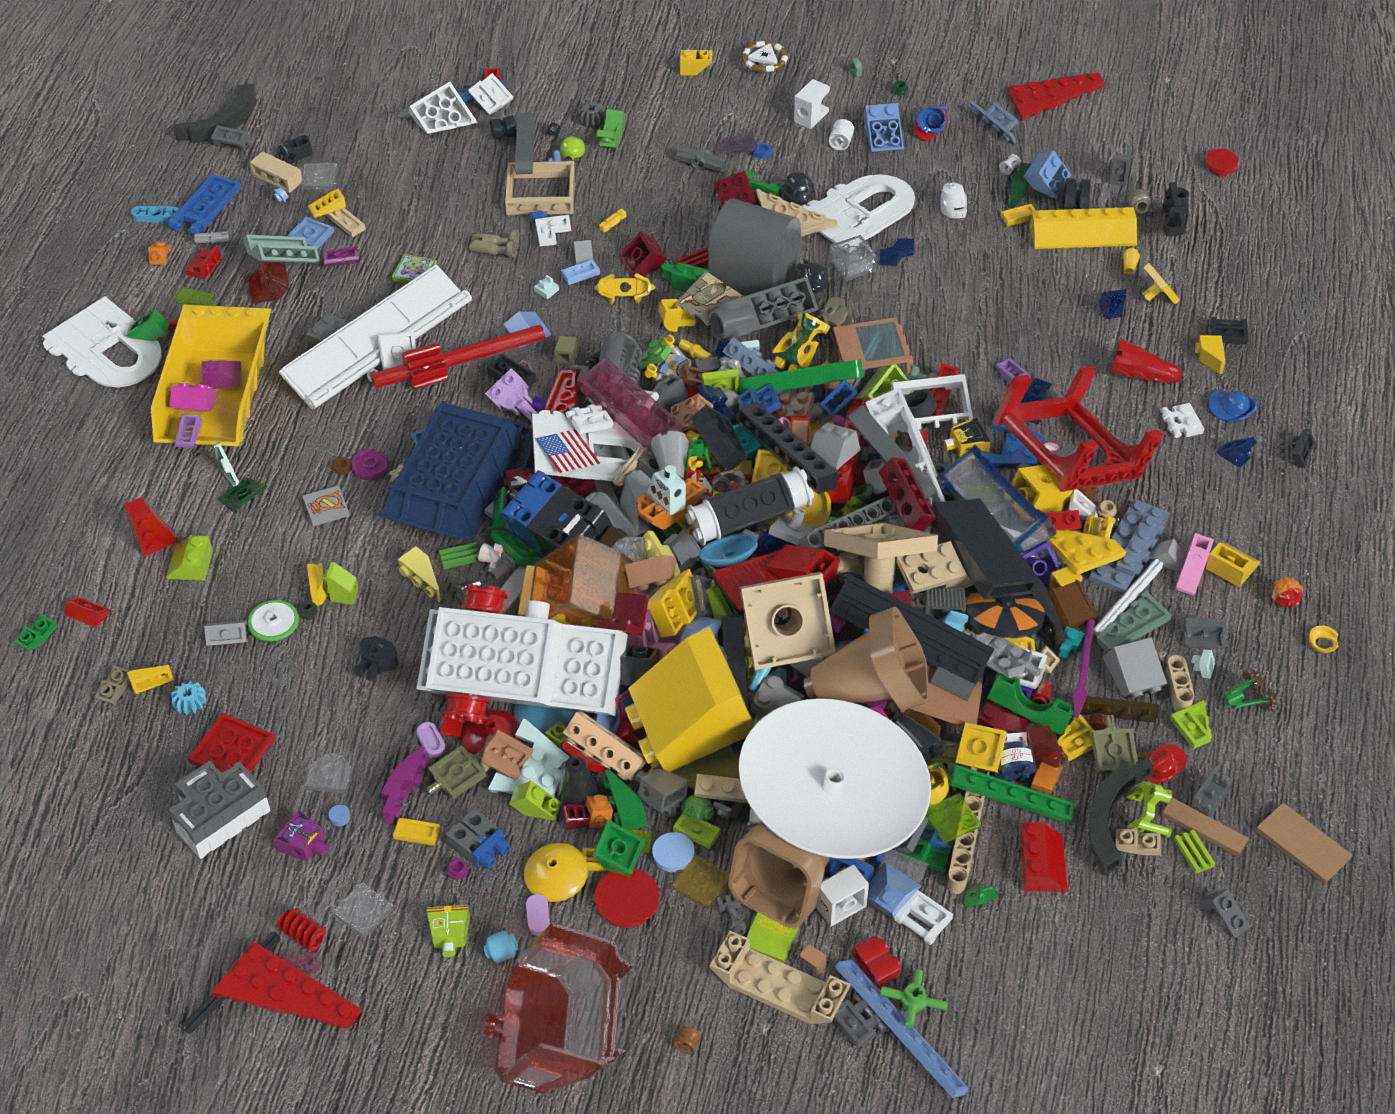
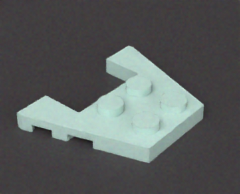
[488,718,570,797]

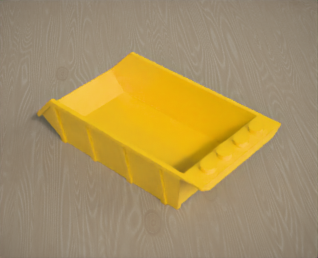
[151,305,272,446]

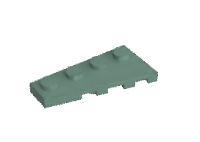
[1096,591,1172,653]

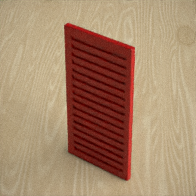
[712,545,798,611]

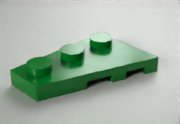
[490,530,552,567]

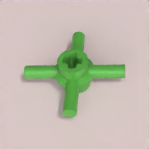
[880,969,948,1028]

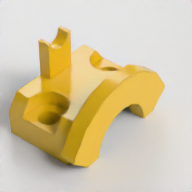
[1083,515,1116,539]

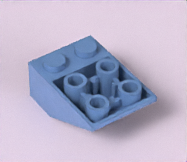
[863,103,904,152]

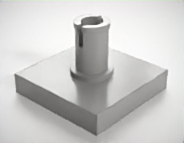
[768,507,817,545]

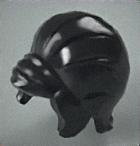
[797,259,829,294]

